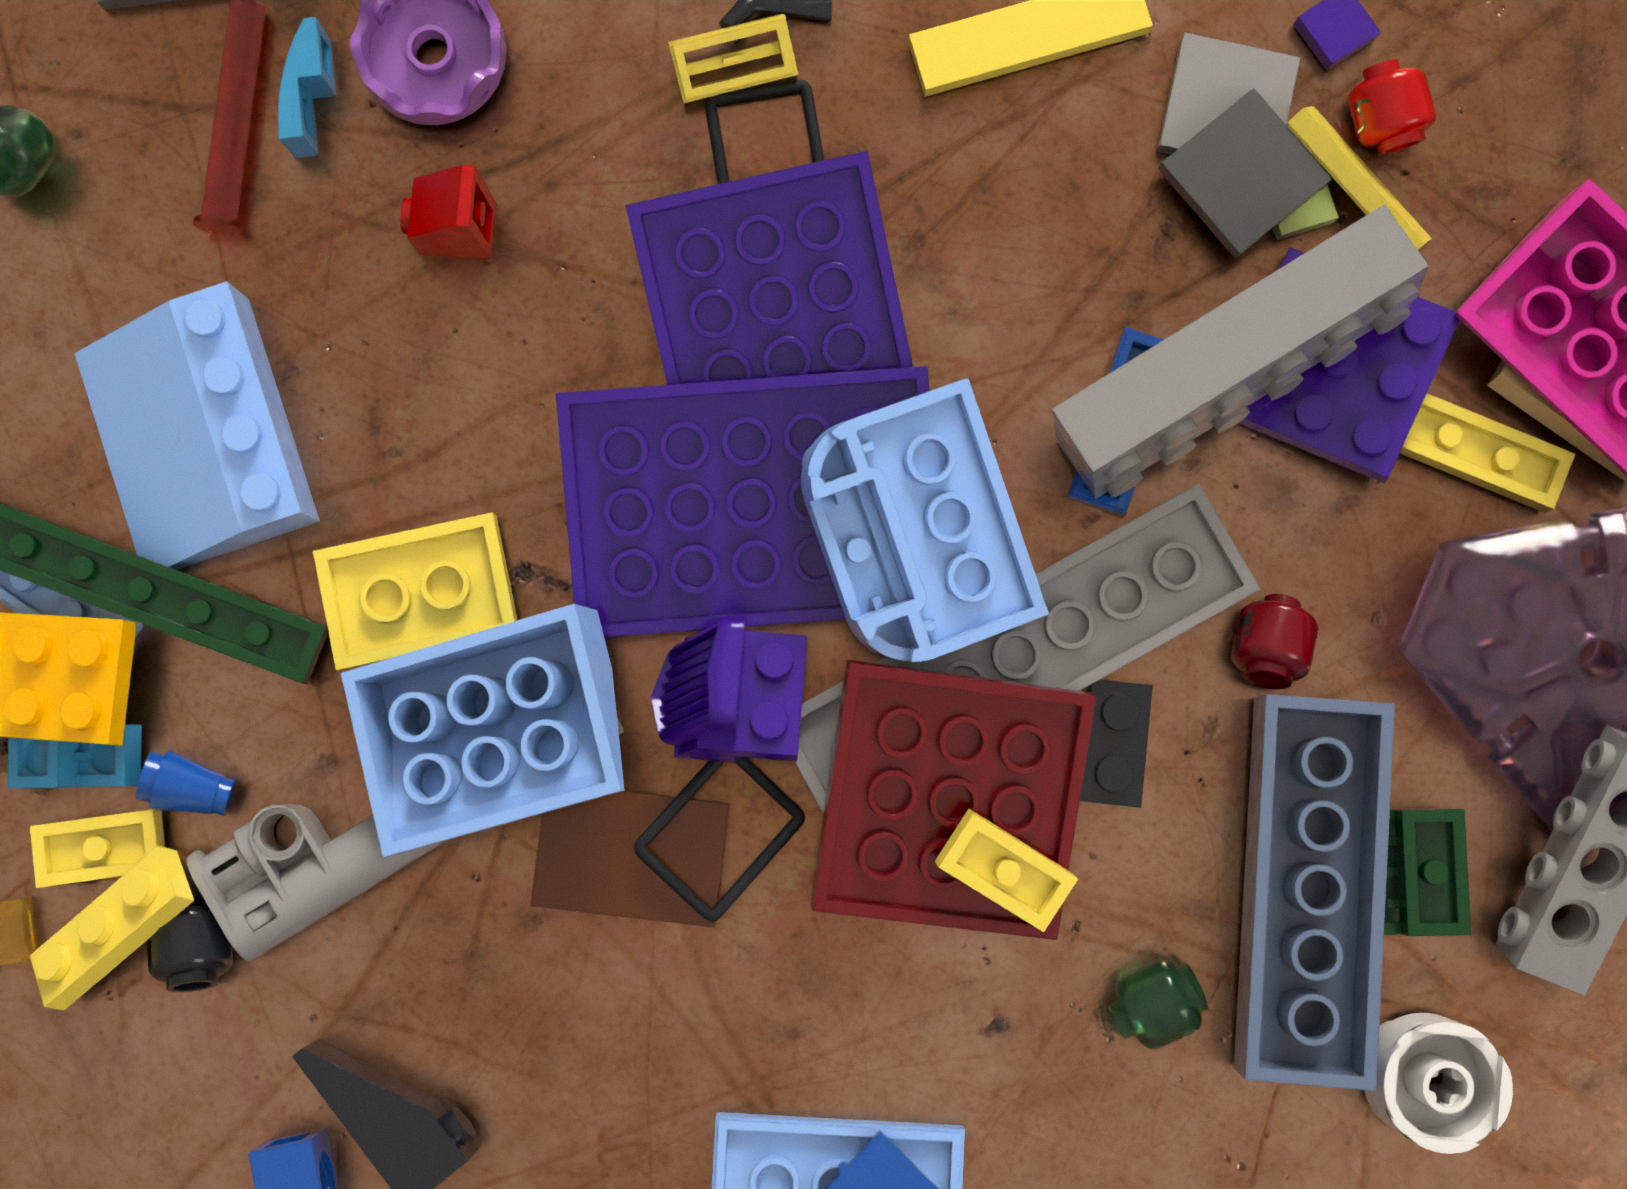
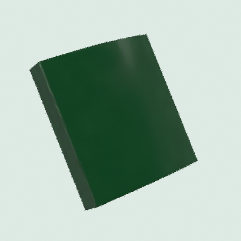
[1384,809,1471,937]

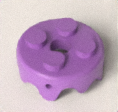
[350,0,507,125]

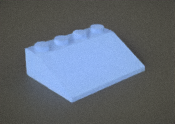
[74,281,320,570]
[341,604,625,857]

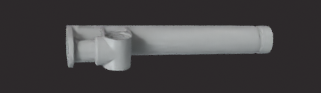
[187,718,624,961]

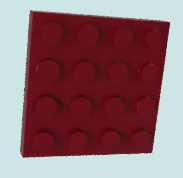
[810,660,1096,940]

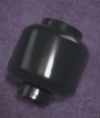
[147,896,233,992]

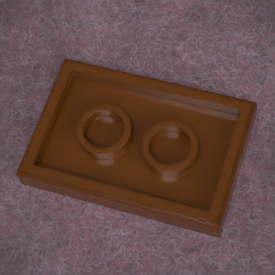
[530,791,730,927]

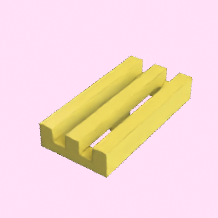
[668,14,798,103]

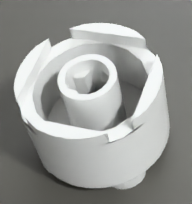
[1364,1013,1513,1154]

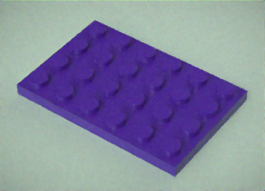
[556,366,929,637]

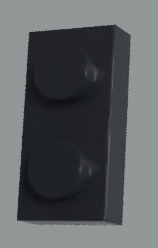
[1080,680,1153,808]

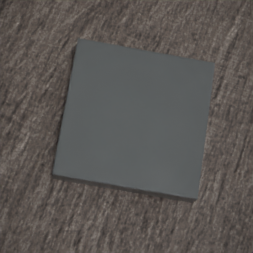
[1158,88,1332,259]

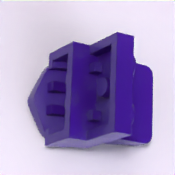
[651,619,807,762]

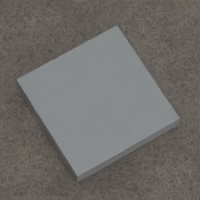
[1156,32,1300,155]

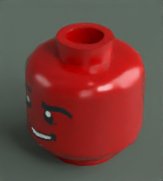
[1348,59,1436,155]

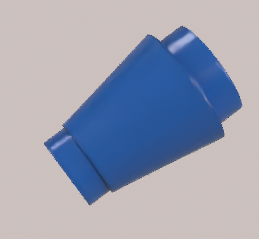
[136,750,236,816]

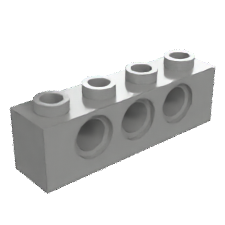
[1495,725,1627,996]

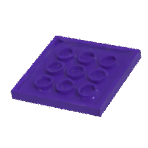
[625,151,913,385]

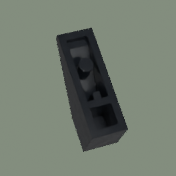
[292,1040,479,1189]

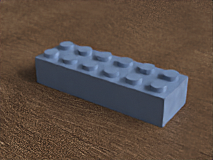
[1234,694,1395,1091]

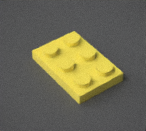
[313,512,518,672]

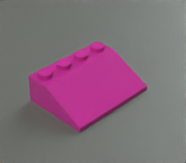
[1454,178,1627,477]

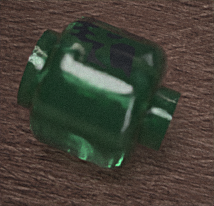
[0,105,56,196]
[1109,957,1209,1050]

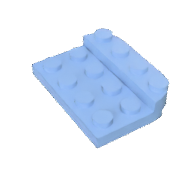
[801,378,1049,662]

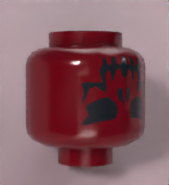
[1231,594,1319,690]

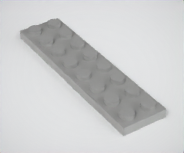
[795,484,1261,814]

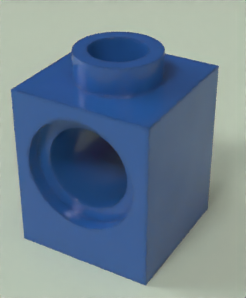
[248,1128,339,1189]

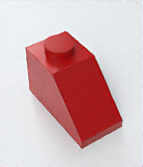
[400,164,496,260]

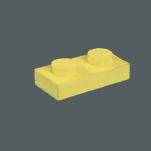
[30,809,165,888]
[935,809,1078,932]

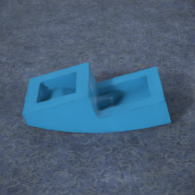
[278,17,337,158]
[7,724,142,788]

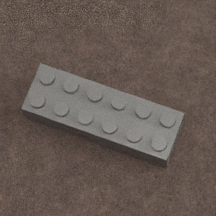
[1052,204,1429,499]

